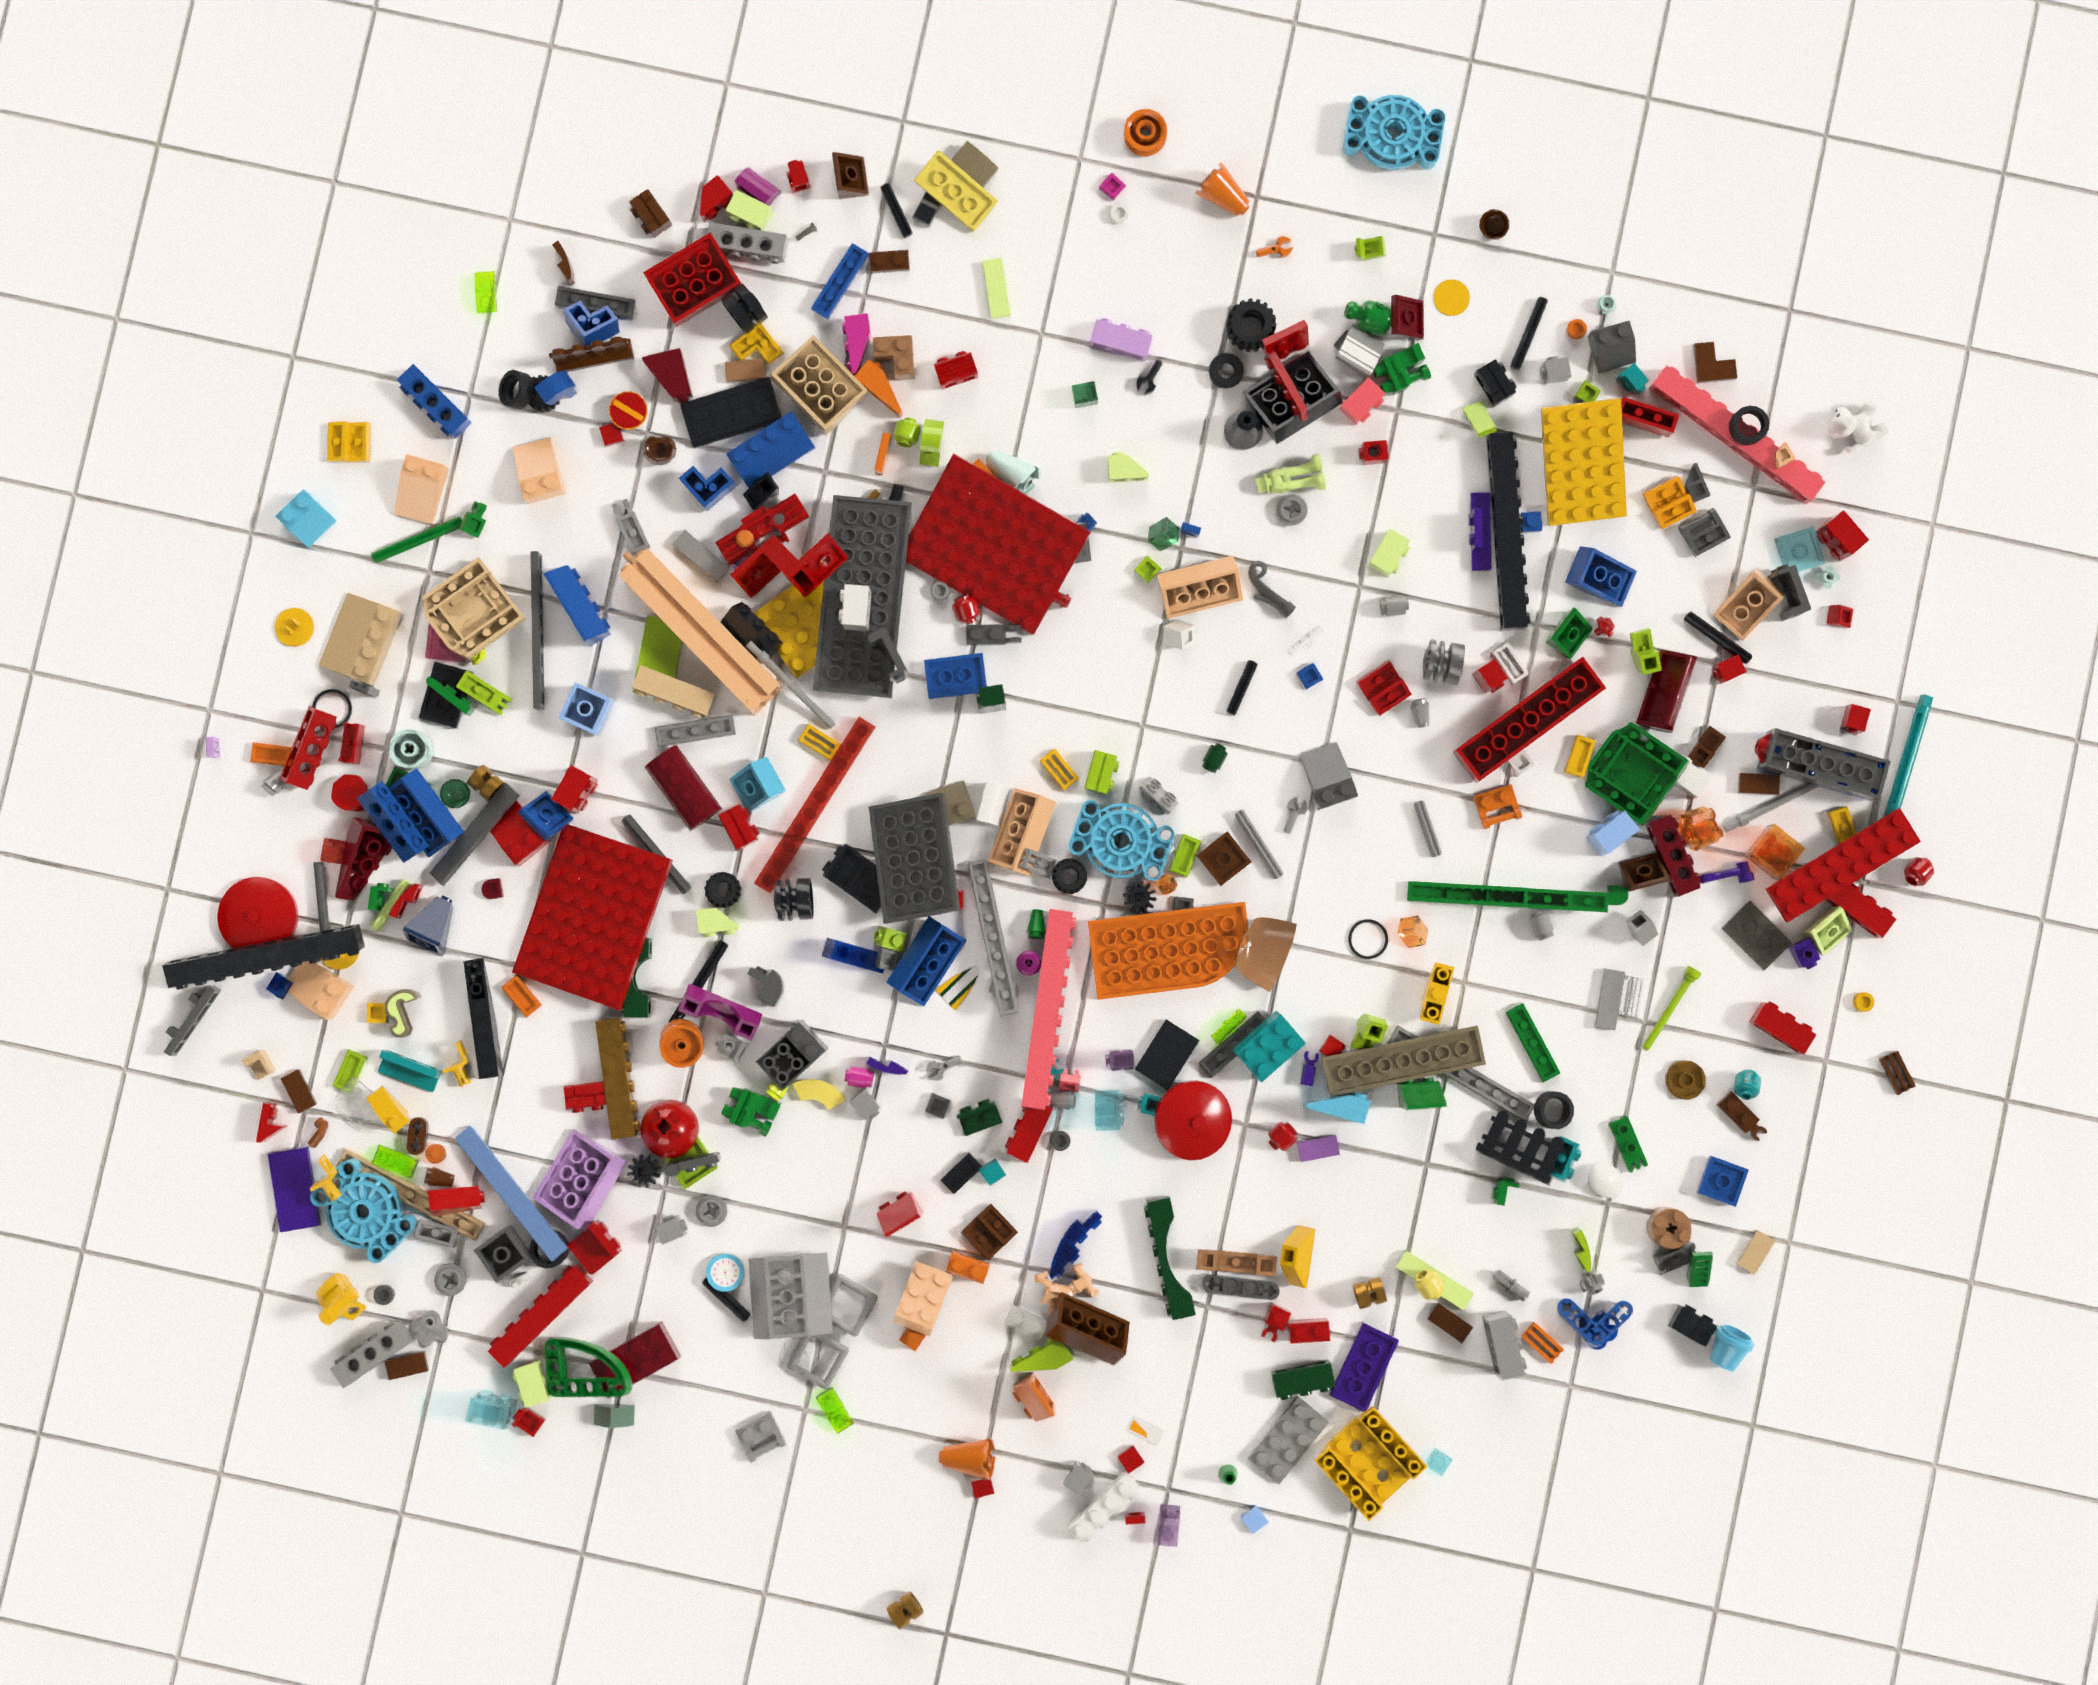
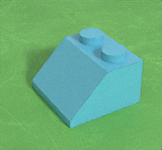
[275,489,337,548]
[729,756,786,813]

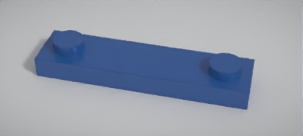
[811,243,869,320]

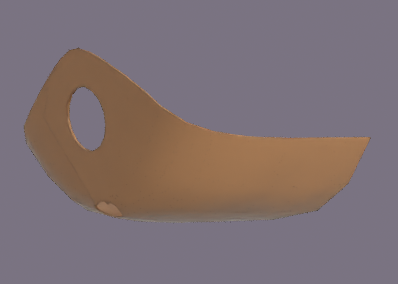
[1235,917,1297,992]

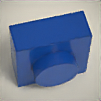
[1520,511,1542,533]

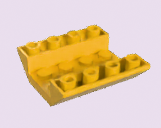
[1314,1406,1428,1521]

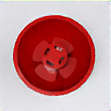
[640,1099,699,1159]

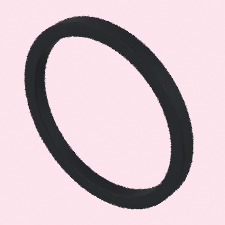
[312,689,352,729]
[1348,919,1388,959]

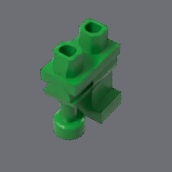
[1373,342,1431,395]
[721,1087,782,1137]

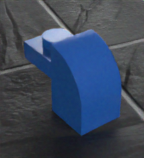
[534,370,577,405]

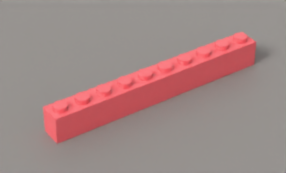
[1649,365,1826,504]
[1021,909,1076,1111]

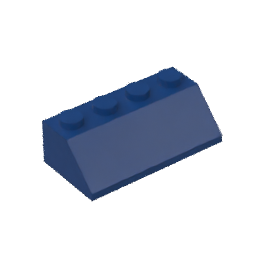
[726,411,815,488]
[544,565,611,646]
[388,768,464,858]
[886,916,967,1006]

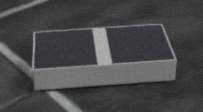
[912,192,942,228]

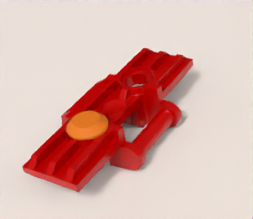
[715,493,810,566]

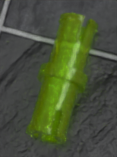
[1210,1008,1247,1045]

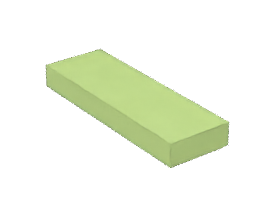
[982,258,1011,319]

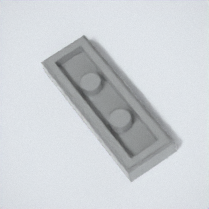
[672,530,730,583]
[1594,968,1625,1030]

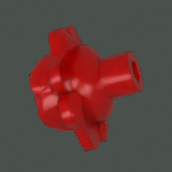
[1594,616,1615,637]

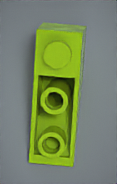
[1009,1338,1074,1372]

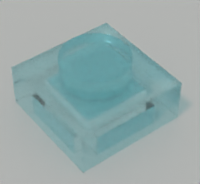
[1425,1448,1453,1476]

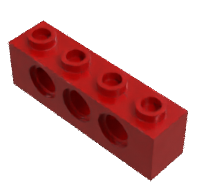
[279,706,337,790]

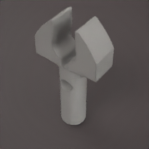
[1284,797,1308,834]
[926,1055,962,1081]

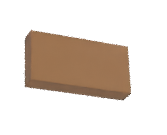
[725,358,766,383]

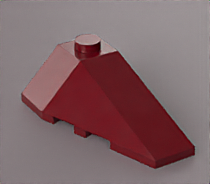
[335,817,392,901]

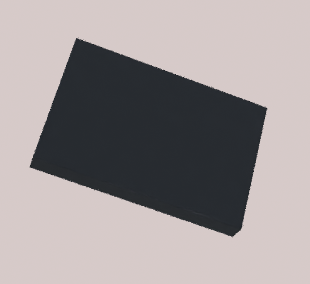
[418,661,474,729]
[1135,1019,1200,1090]

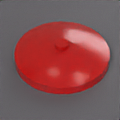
[217,877,298,948]
[1154,1080,1232,1160]

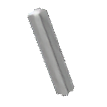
[1414,800,1442,857]

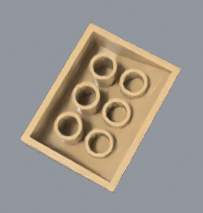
[771,335,868,436]
[319,592,403,686]

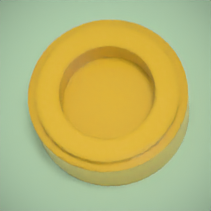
[1853,992,1875,1012]

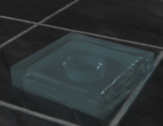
[1774,526,1826,573]

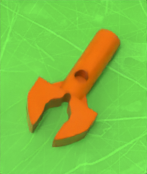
[1256,236,1293,258]

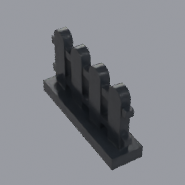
[1475,1111,1566,1186]

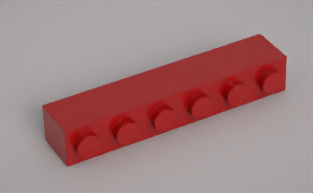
[487,1264,593,1368]

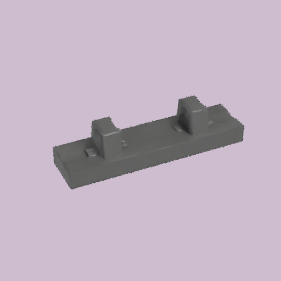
[164,986,221,1056]

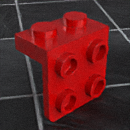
[568,1220,623,1275]

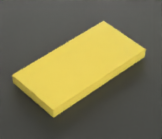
[913,150,999,232]

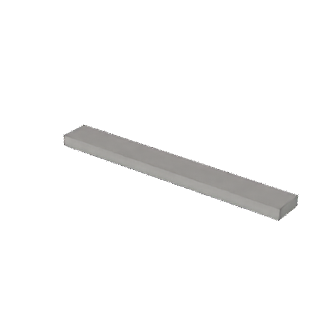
[968,859,1020,1017]
[1387,1025,1534,1121]

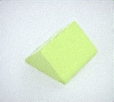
[1802,906,1853,956]

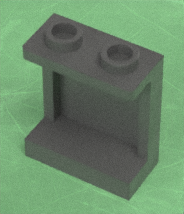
[1768,564,1812,621]
[867,627,909,684]

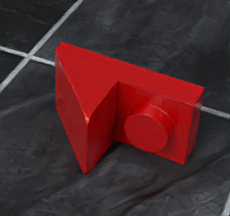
[256,1102,288,1143]

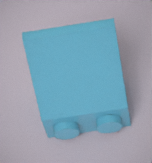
[1303,1092,1371,1124]

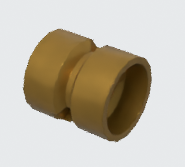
[467,765,505,802]
[1352,1277,1387,1310]
[886,1591,924,1630]

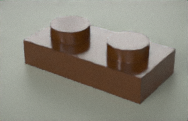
[869,250,910,274]

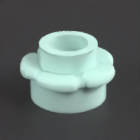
[1597,295,1616,314]

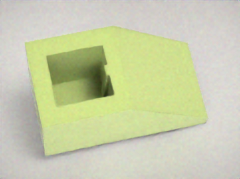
[696,908,741,938]

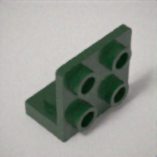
[956,1098,1003,1136]

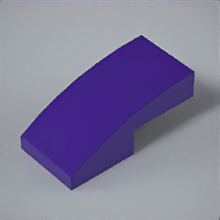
[866,1057,909,1075]

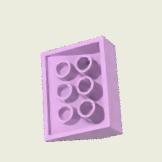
[532,1129,627,1231]

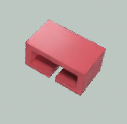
[1339,377,1385,425]

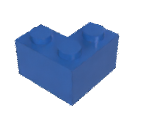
[563,301,620,346]
[679,465,737,512]

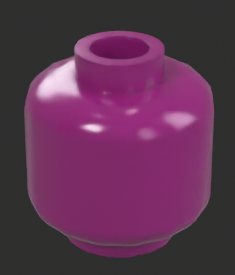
[1016,950,1042,976]

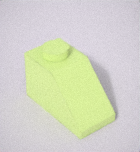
[1108,452,1149,483]

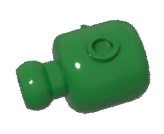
[1344,300,1391,336]

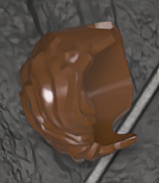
[643,436,677,466]

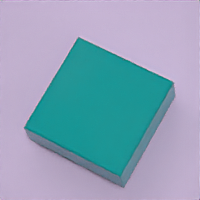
[979,1158,1006,1186]

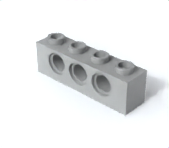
[707,222,788,264]
[330,1321,414,1389]

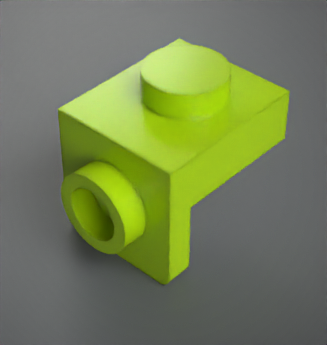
[1354,236,1386,261]
[873,926,907,952]

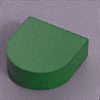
[1607,885,1629,905]

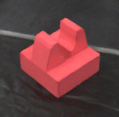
[1059,1069,1081,1093]

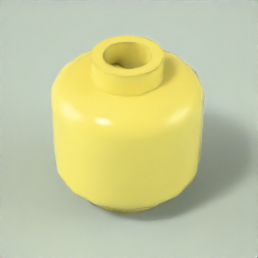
[1414,1270,1445,1300]

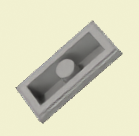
[413,1218,458,1248]

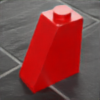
[428,1186,485,1217]

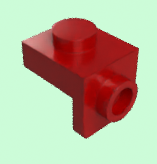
[511,1407,546,1437]

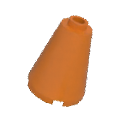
[1195,162,1250,216]
[939,1439,995,1480]

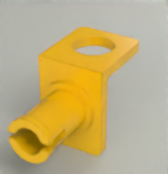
[442,1039,471,1087]
[310,1154,342,1202]

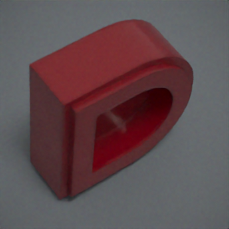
[481,878,504,899]

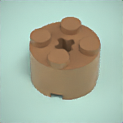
[1646,1207,1692,1249]

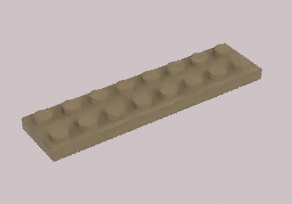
[1321,1025,1486,1097]

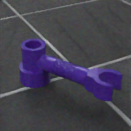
[1700,861,1755,884]

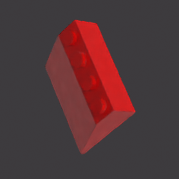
[643,232,741,327]

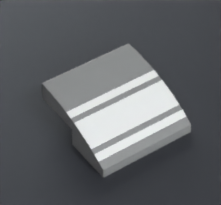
[1335,324,1385,378]

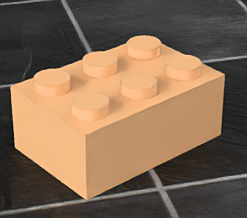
[893,1261,953,1337]

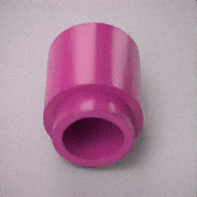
[844,1066,874,1089]

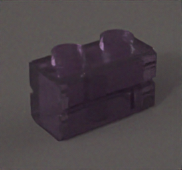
[1105,1048,1135,1071]

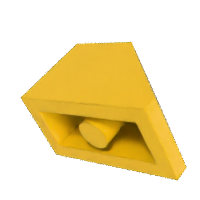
[366,1085,410,1134]

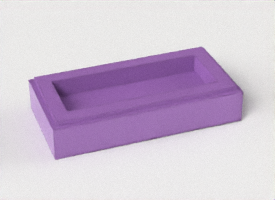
[1297,1135,1340,1162]

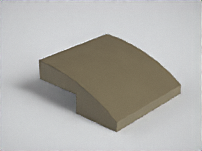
[951,140,999,187]

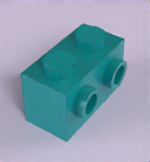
[1550,1136,1583,1183]

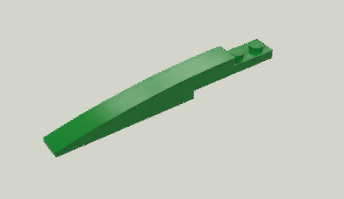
[1407,881,1609,913]

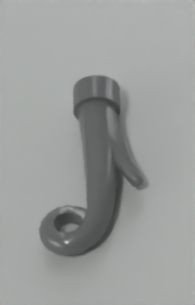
[1248,561,1296,618]

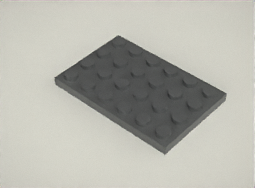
[868,792,960,924]

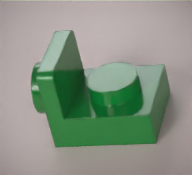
[368,883,395,911]

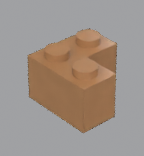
[873,335,915,380]

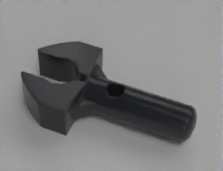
[1136,360,1163,395]

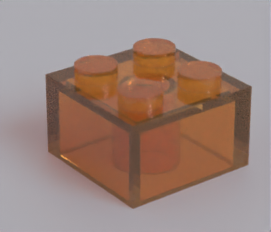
[1744,823,1806,880]

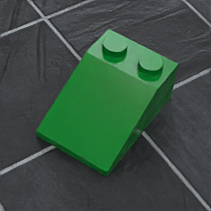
[1397,1077,1447,1110]

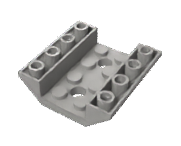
[749,1252,833,1339]

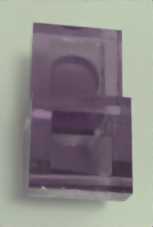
[1157,1504,1180,1547]

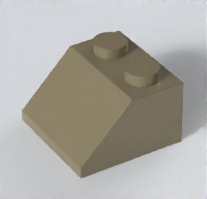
[927,780,977,827]

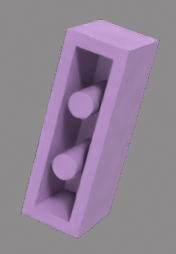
[1090,318,1153,362]

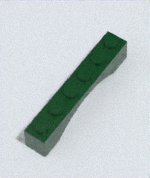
[1143,1196,1196,1320]

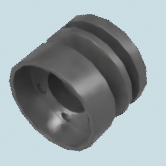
[1422,639,1465,685]

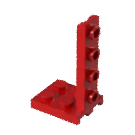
[1262,320,1309,422]

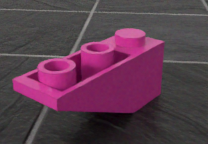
[841,313,871,376]

